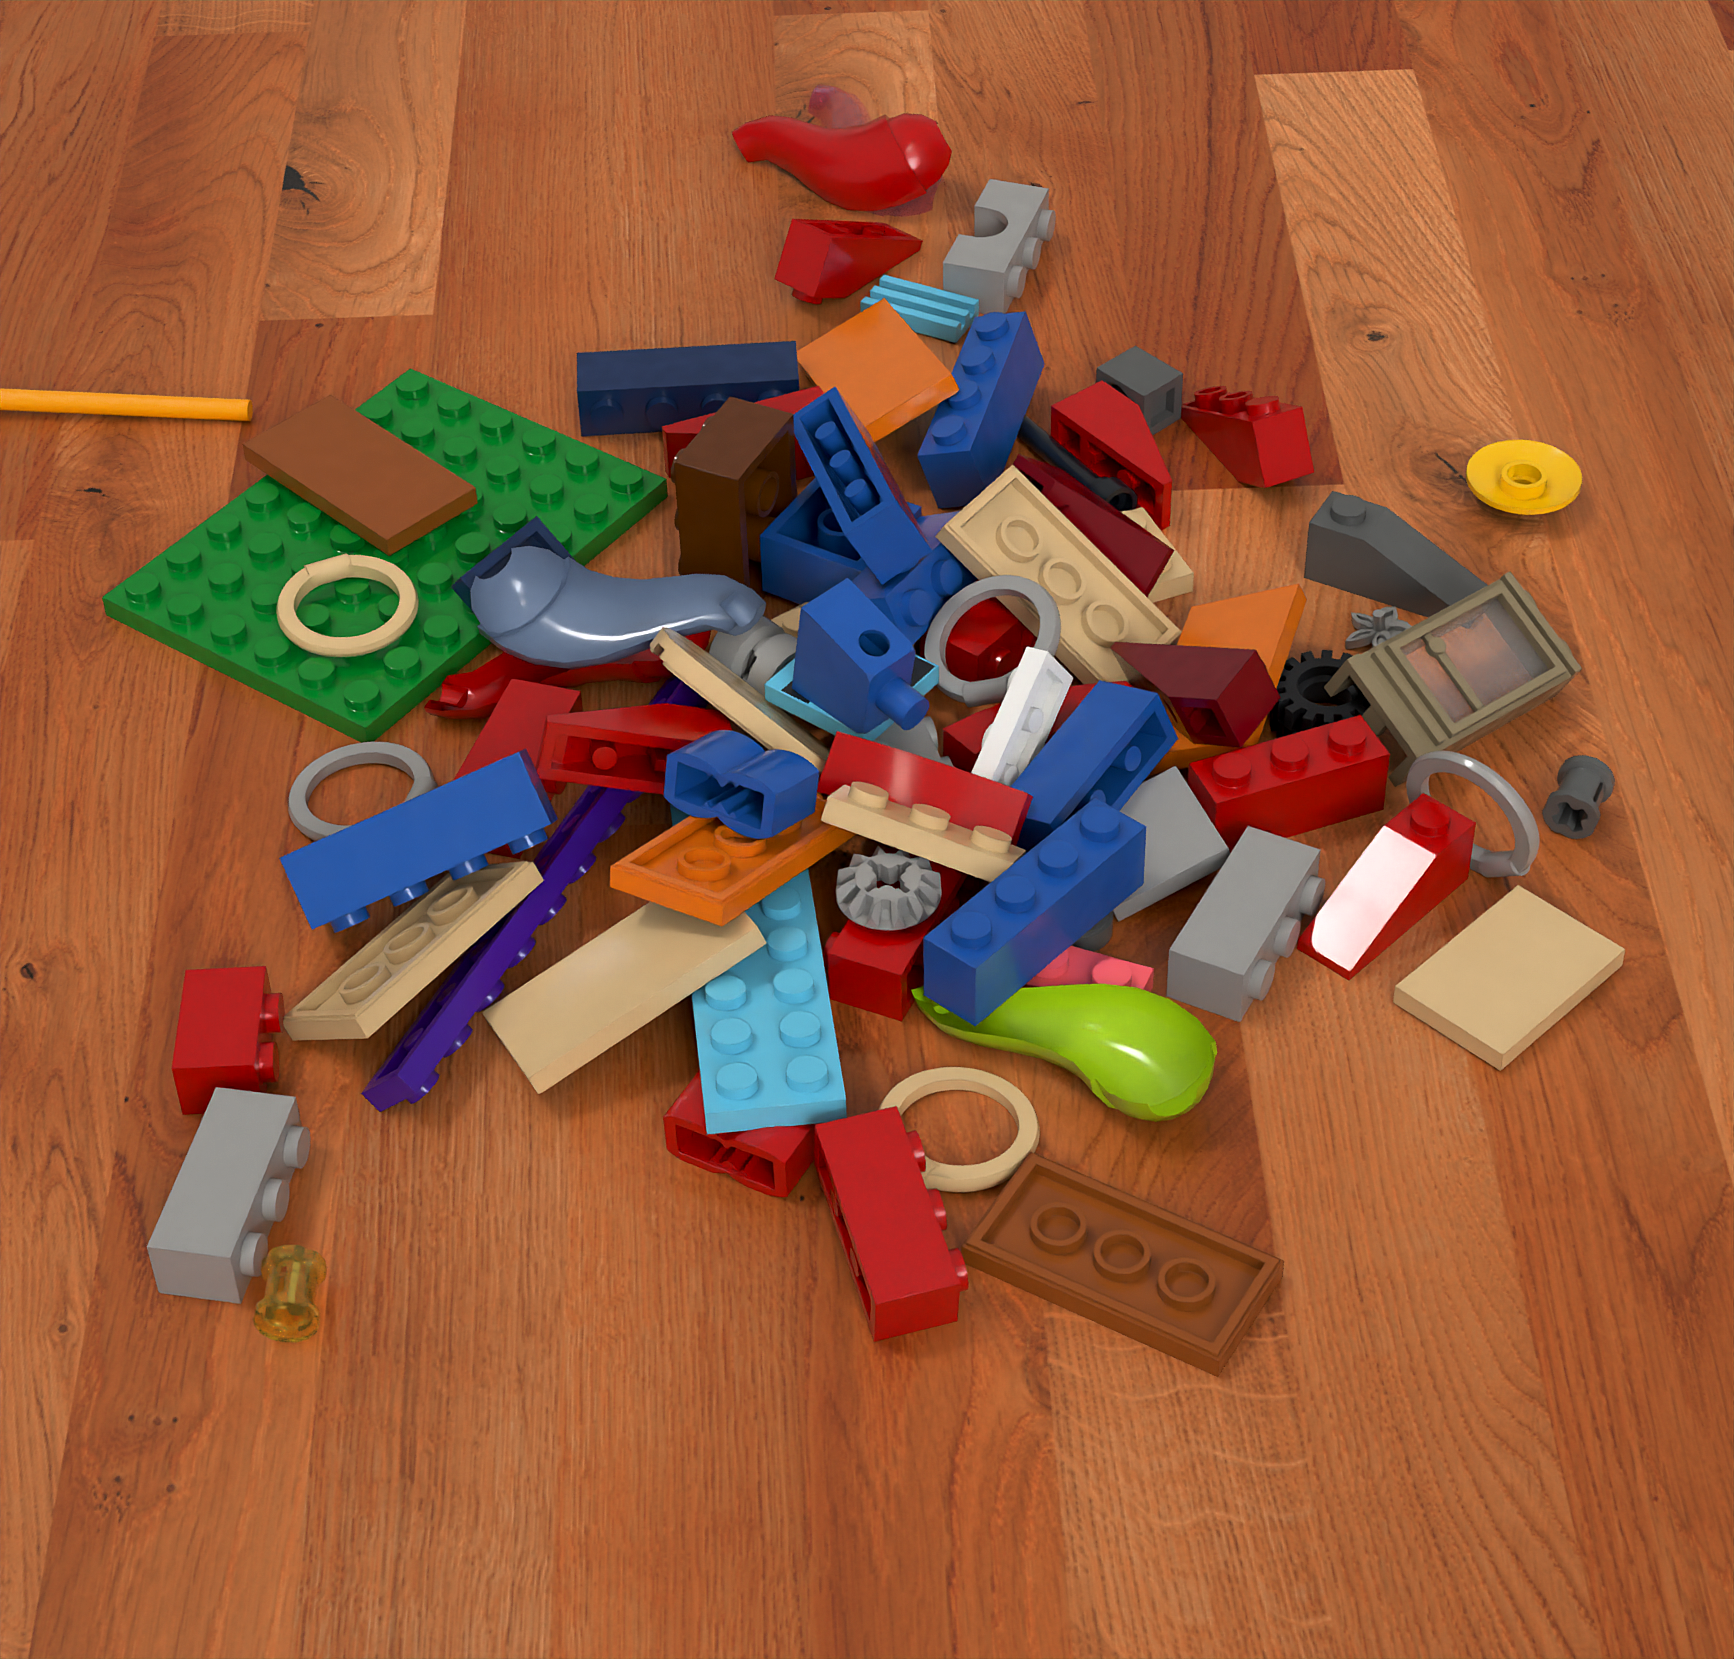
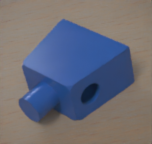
[792,578,930,734]

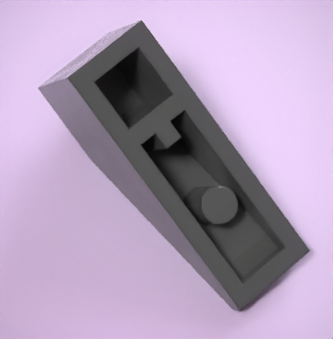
[1304,491,1488,630]

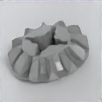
[836,846,942,931]

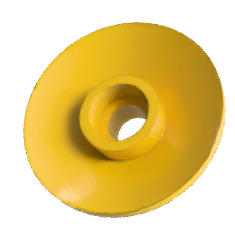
[1466,440,1582,515]

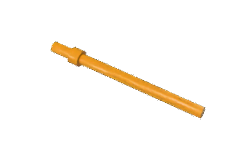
[0,388,253,421]

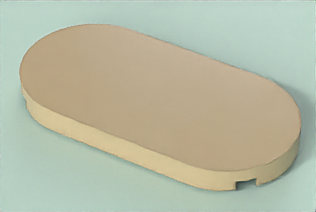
[649,627,830,774]

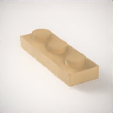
[821,782,1027,882]

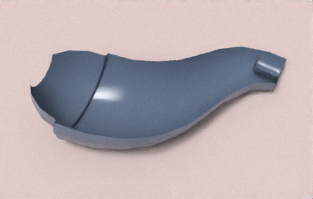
[470,546,766,669]

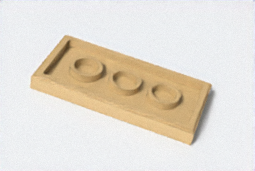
[935,465,1182,684]
[283,861,544,1041]
[482,901,767,1094]

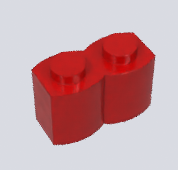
[663,1070,821,1197]

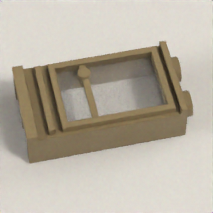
[1324,571,1582,787]

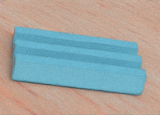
[860,275,979,343]

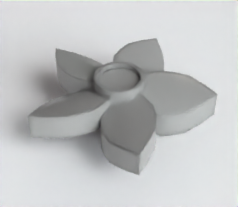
[1345,606,1412,649]

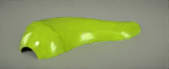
[911,984,1217,1122]

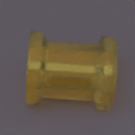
[253,1245,327,1343]

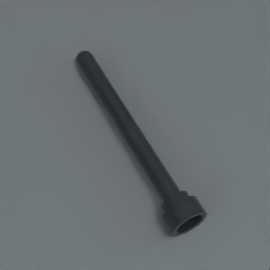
[1017,415,1138,512]

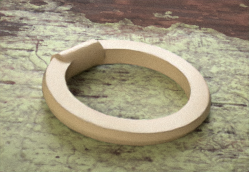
[276,553,419,657]
[878,1067,1040,1192]

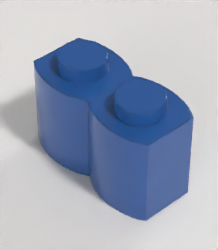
[664,730,819,839]

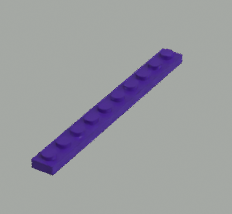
[361,675,709,1112]

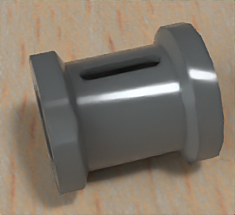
[1542,755,1615,839]

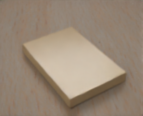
[1393,885,1625,1071]

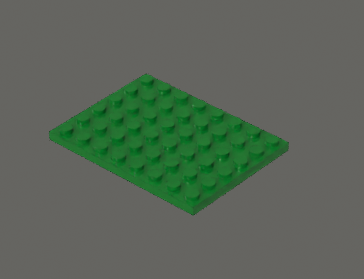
[102,368,668,743]

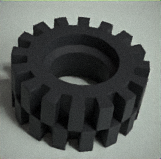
[1270,650,1371,738]

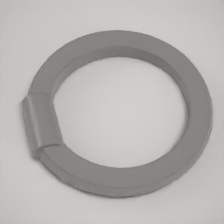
[924,575,1061,707]
[288,742,438,841]
[1406,750,1540,878]

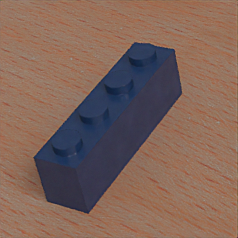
[577,341,799,436]

